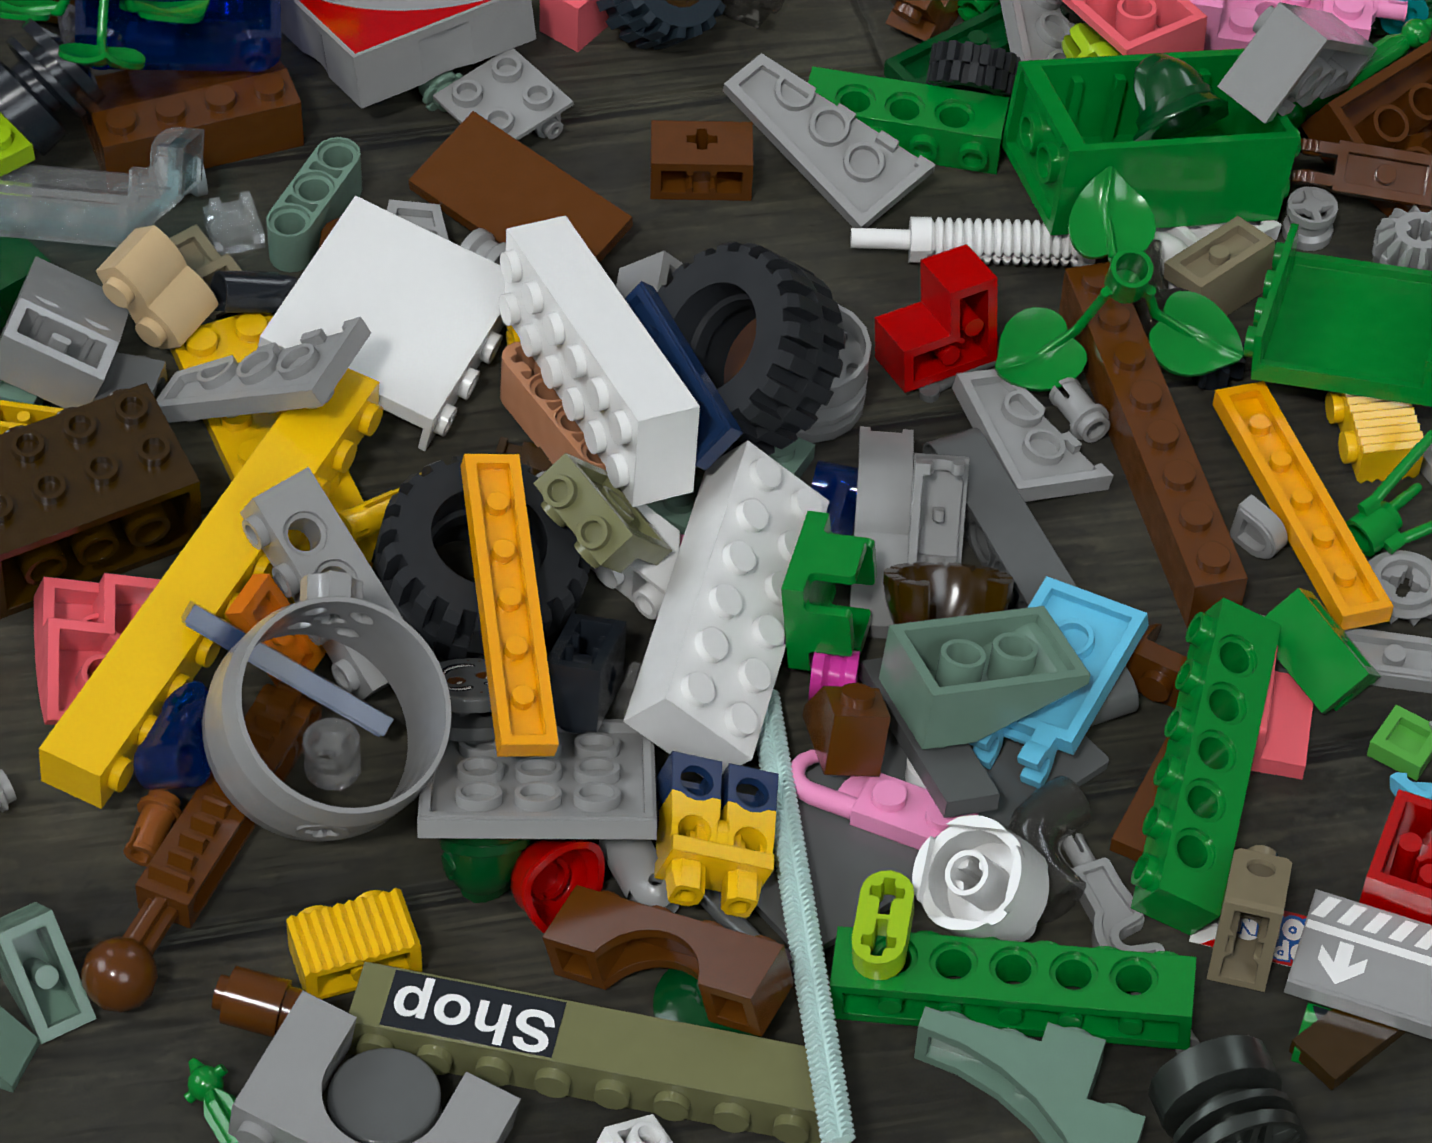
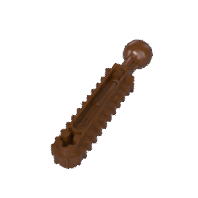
[81,681,322,1013]

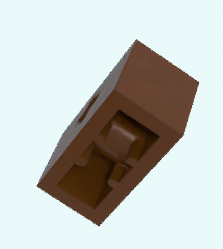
[650,120,753,201]

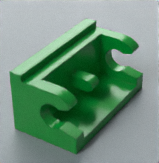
[1265,588,1381,714]

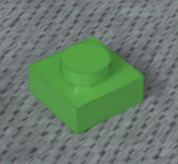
[1367,705,1432,781]

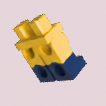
[654,751,779,918]

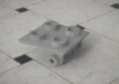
[433,48,574,140]

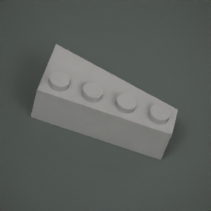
[1217,2,1378,124]

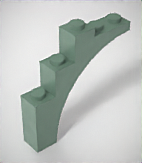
[914,1006,1146,1143]

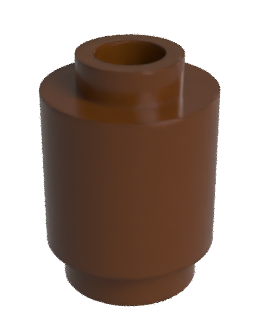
[212,965,305,1038]

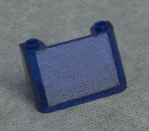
[75,0,282,72]

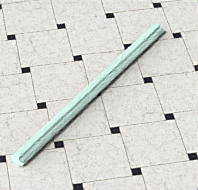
[756,689,856,1143]

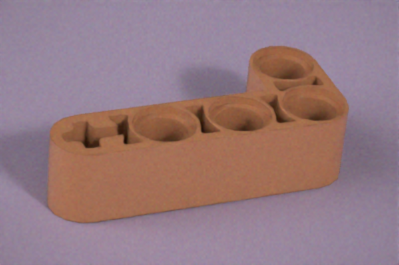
[500,342,606,470]

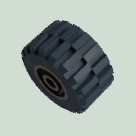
[596,0,726,50]

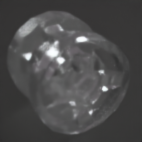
[303,718,361,790]

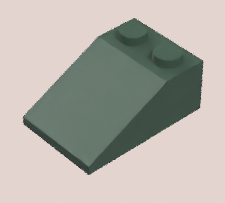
[879,606,1090,750]

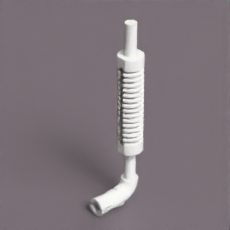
[850,217,1188,296]

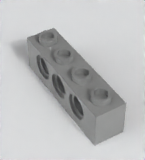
[240,467,404,700]

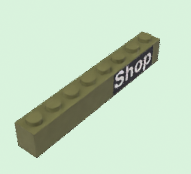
[348,962,822,1143]

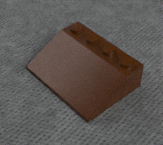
[73,39,304,191]
[1300,40,1432,217]

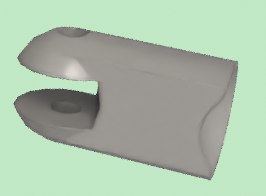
[598,839,679,913]

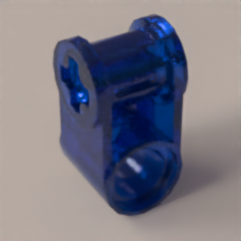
[134,681,211,791]

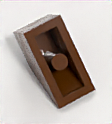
[802,683,891,777]

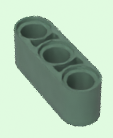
[266,137,363,272]

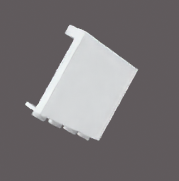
[258,195,507,451]

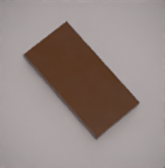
[408,111,633,263]

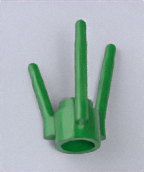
[1346,430,1432,556]

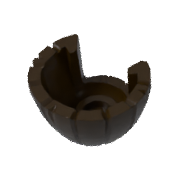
[883,562,1014,624]

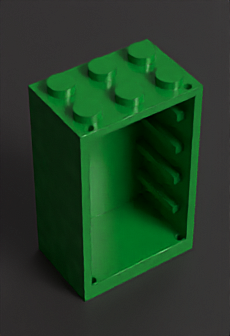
[1001,48,1301,236]

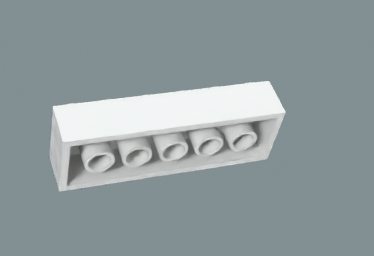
[499,215,700,507]
[623,440,829,778]

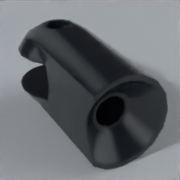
[210,270,298,316]

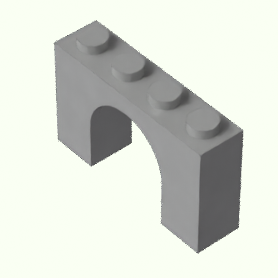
[228,991,521,1143]

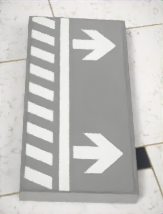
[1284,889,1432,1039]

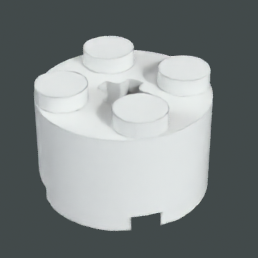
[912,815,1049,942]

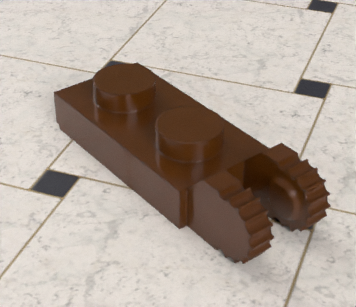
[1291,138,1432,209]

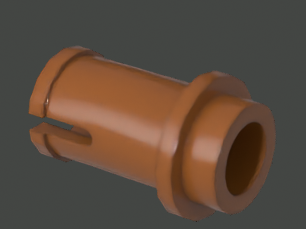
[123,789,182,867]

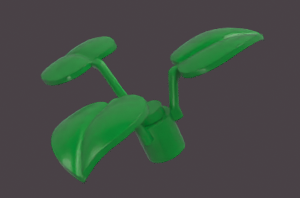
[0,0,210,70]
[994,166,1244,392]

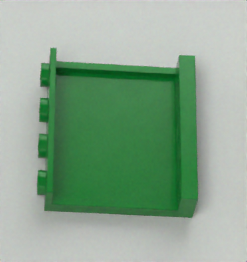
[1244,223,1432,407]

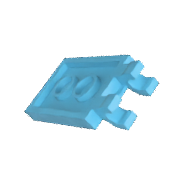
[969,576,1149,789]

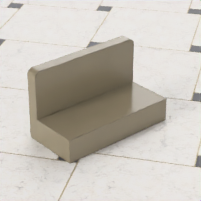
[1164,216,1275,316]

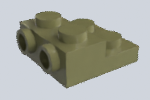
[533,453,672,573]

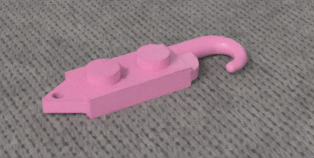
[791,750,979,850]

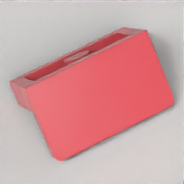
[1251,645,1313,780]

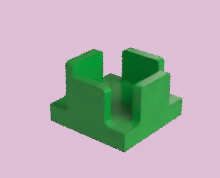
[781,511,877,671]

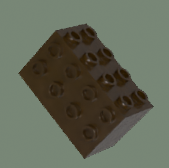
[0,382,202,619]

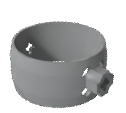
[202,570,452,842]

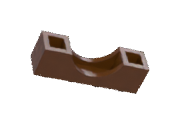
[542,885,794,1037]

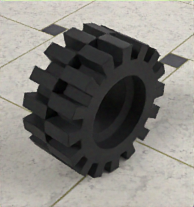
[926,40,1021,102]

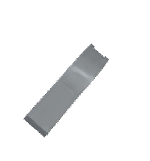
[850,426,914,639]

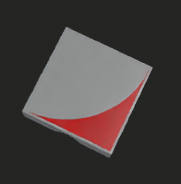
[268,0,537,109]

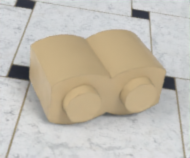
[96,225,219,350]

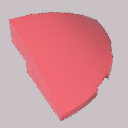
[34,573,161,725]

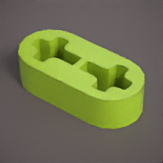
[852,870,914,980]

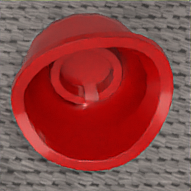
[511,839,605,933]

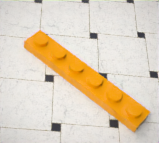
[1212,381,1394,630]
[460,454,559,757]

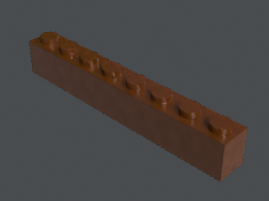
[1059,262,1248,628]

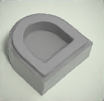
[1229,494,1288,559]

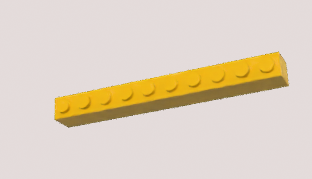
[39,368,383,809]

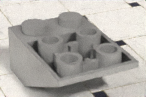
[0,256,129,409]

